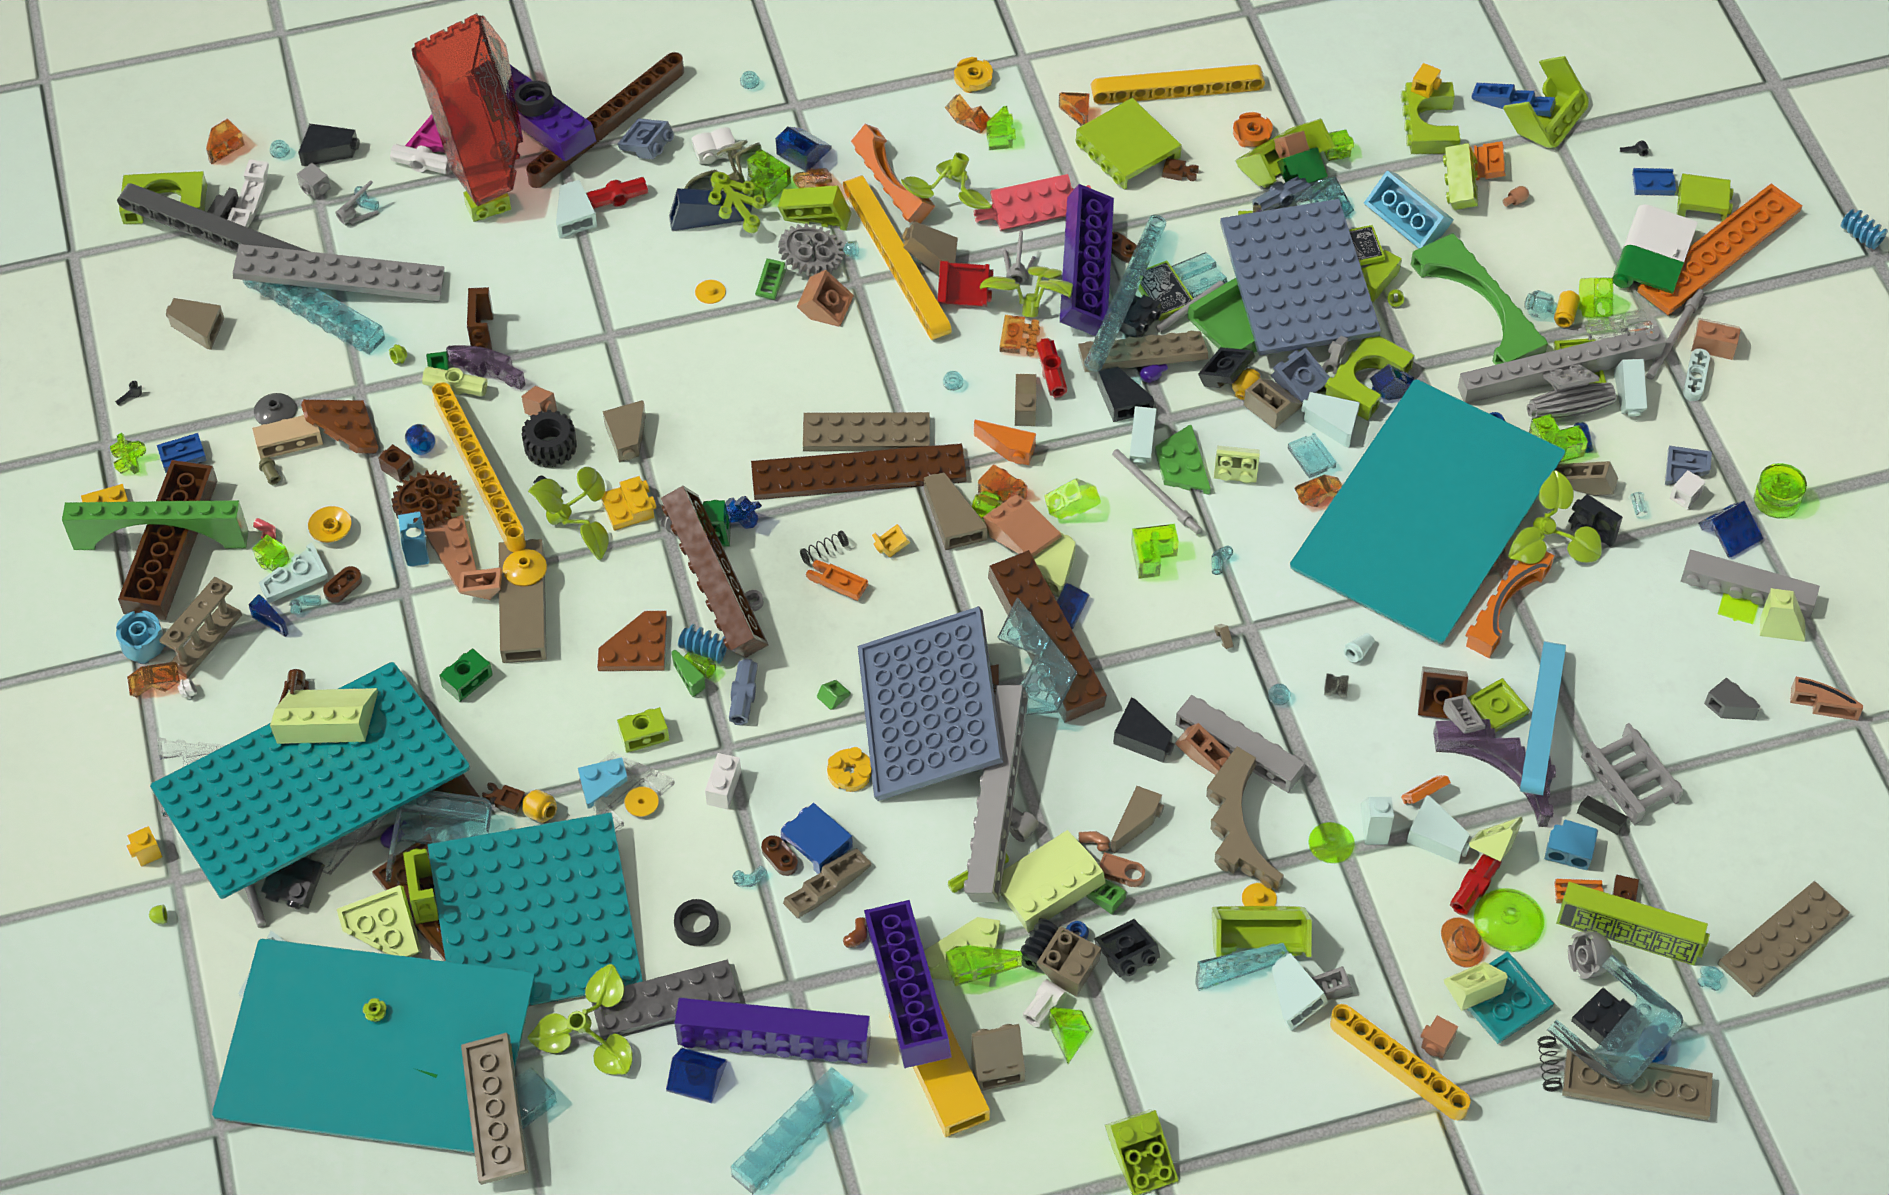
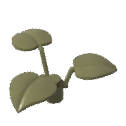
[684,140,762,192]

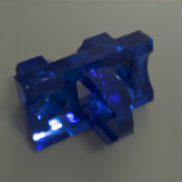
[725,496,762,529]

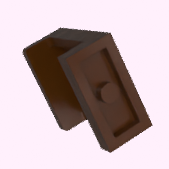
[467,287,494,353]

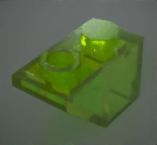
[986,106,1016,150]

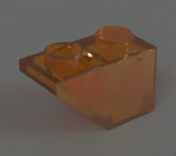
[206,119,245,164]
[978,464,1028,504]

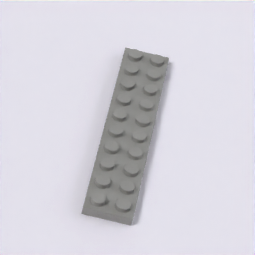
[233,244,445,301]

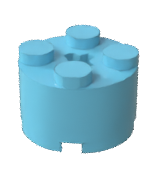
[116,611,166,664]

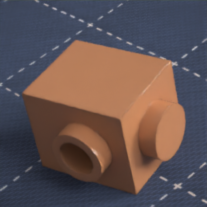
[1274,131,1309,159]
[521,386,557,416]
[1420,1015,1458,1059]

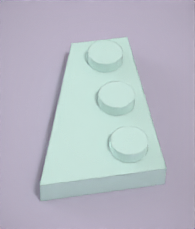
[259,542,329,603]

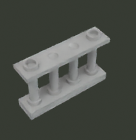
[1581,723,1683,825]

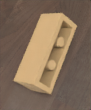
[252,415,323,459]

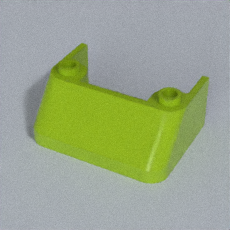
[1503,56,1589,148]
[1235,118,1335,188]
[1212,906,1312,957]

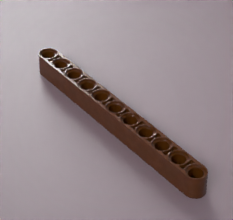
[526,52,684,188]

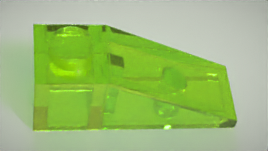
[946,945,1022,987]

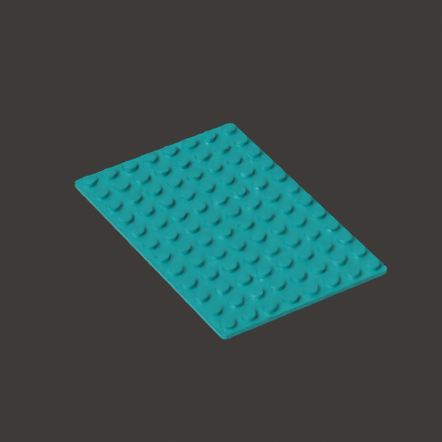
[1290,379,1565,644]
[150,662,470,899]
[212,939,535,1153]

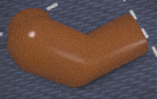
[843,917,867,948]

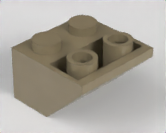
[1244,378,1303,429]
[1037,926,1101,997]

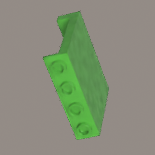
[1188,277,1257,353]

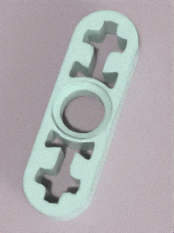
[1683,349,1710,401]

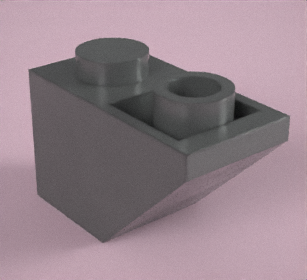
[1704,677,1760,720]

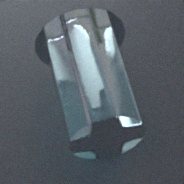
[1628,492,1648,518]

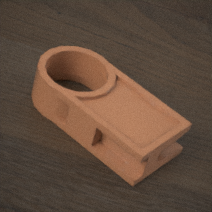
[1099,852,1145,887]

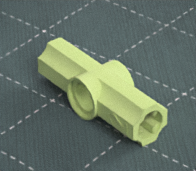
[422,367,488,396]

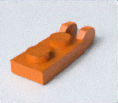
[806,560,868,601]

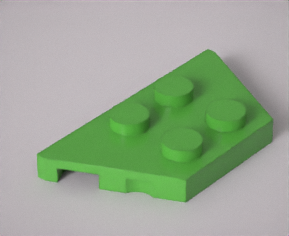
[1154,425,1211,494]

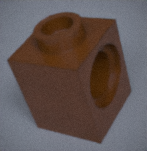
[378,444,414,482]

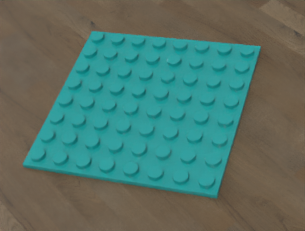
[428,812,643,1006]

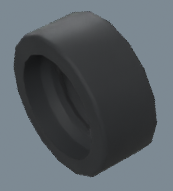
[514,81,554,117]
[674,899,719,946]

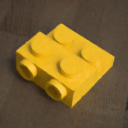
[601,476,656,531]

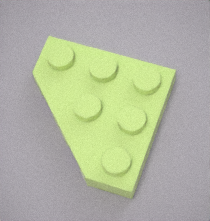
[337,885,422,957]
[924,917,1000,986]

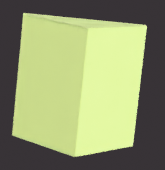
[1469,817,1523,861]
[1443,962,1508,1011]

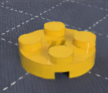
[954,57,993,93]
[827,747,872,792]

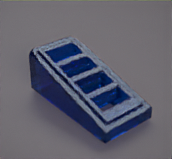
[248,594,289,637]

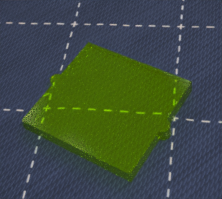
[1717,592,1759,624]

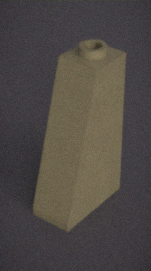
[924,473,987,550]

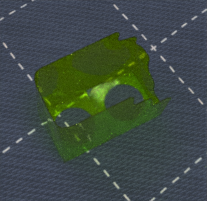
[1578,277,1613,318]
[1044,478,1101,519]

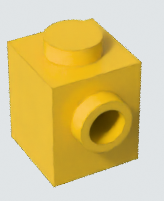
[1411,63,1442,99]
[126,826,162,867]

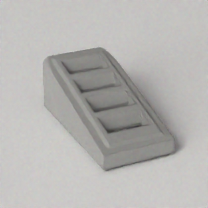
[1443,695,1485,734]
[1312,966,1353,1000]

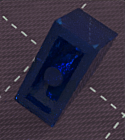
[1370,364,1415,401]

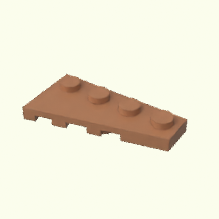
[421,515,476,592]

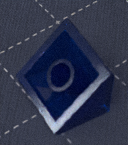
[666,1047,727,1104]

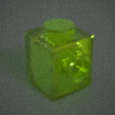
[1324,129,1354,161]
[252,535,290,572]

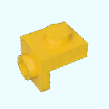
[872,524,910,557]

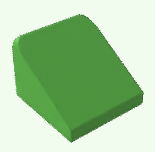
[817,680,851,710]

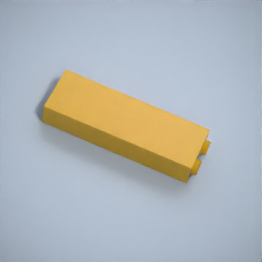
[889,1002,990,1137]

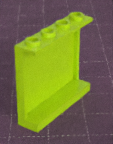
[1075,98,1182,190]

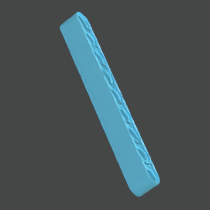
[1520,641,1566,796]

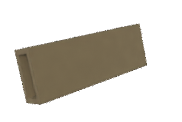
[499,539,547,663]

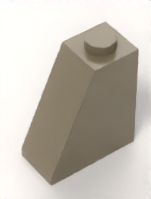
[902,221,958,276]
[166,298,224,350]
[603,400,646,462]

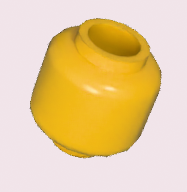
[1232,368,1261,400]
[523,789,557,823]

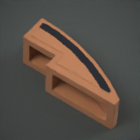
[1790,676,1863,721]

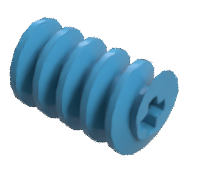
[1841,209,1888,249]
[678,624,727,664]

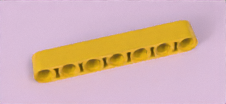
[1330,1004,1470,1120]

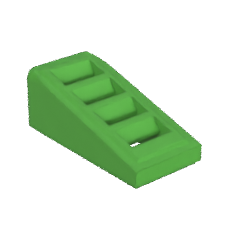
[755,258,787,300]
[671,649,705,697]
[1085,879,1126,915]

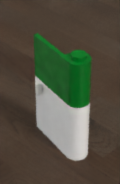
[1612,204,1698,294]

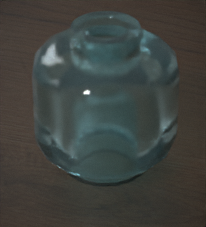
[1524,290,1557,319]

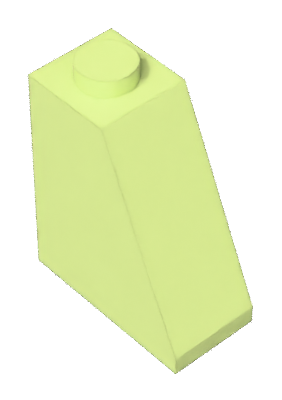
[1033,531,1076,599]
[1760,588,1805,642]

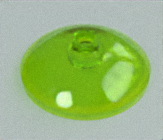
[1473,888,1544,952]

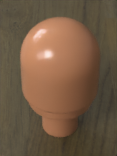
[1502,186,1529,207]

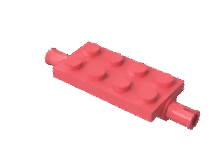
[973,174,1091,231]

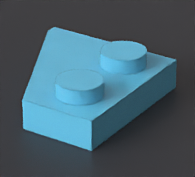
[578,757,628,809]

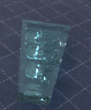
[1195,943,1287,991]

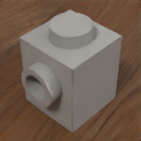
[297,163,331,199]

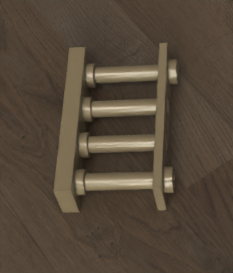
[159,577,242,679]

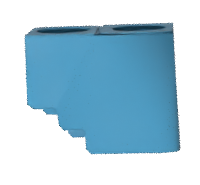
[1544,820,1598,870]

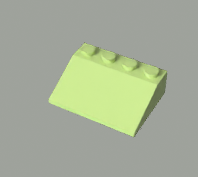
[270,688,378,744]
[1000,830,1106,932]

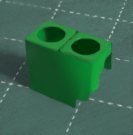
[1277,147,1328,183]

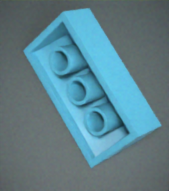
[1364,170,1454,248]

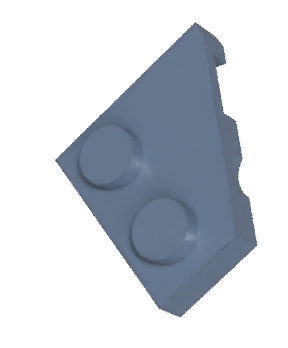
[1665,445,1712,485]

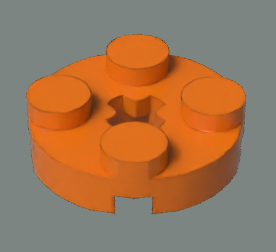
[1233,112,1273,147]

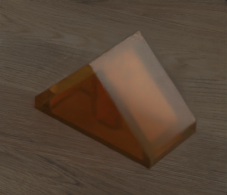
[1058,92,1090,126]

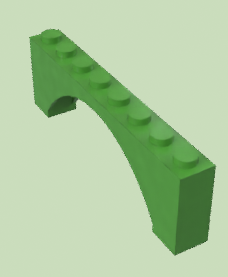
[1410,233,1548,365]
[62,500,249,550]

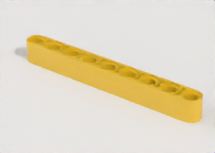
[1091,64,1265,104]

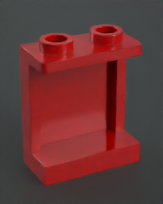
[937,261,994,307]

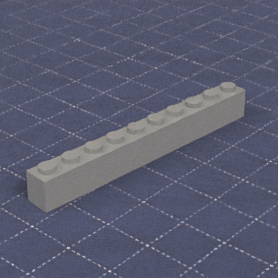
[1458,326,1666,403]
[964,685,1029,902]

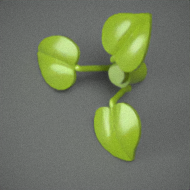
[901,152,992,209]
[980,266,1073,317]
[528,467,609,560]
[1509,471,1602,564]
[527,964,633,1075]

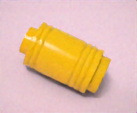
[1554,290,1580,328]

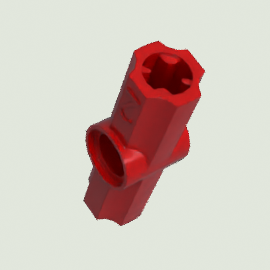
[586,177,648,209]
[1036,338,1067,398]
[1450,853,1502,915]

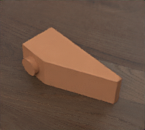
[1175,723,1231,775]

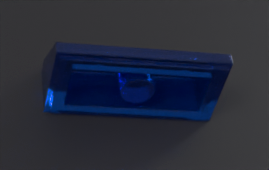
[1057,583,1090,629]

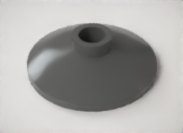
[254,393,296,425]

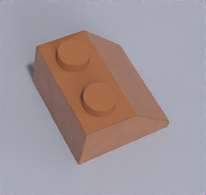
[797,270,854,326]
[1691,318,1740,360]

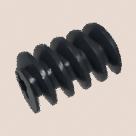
[1016,918,1058,970]

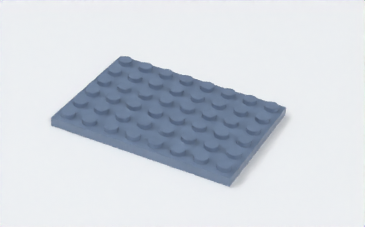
[1220,199,1381,356]
[858,606,1003,801]

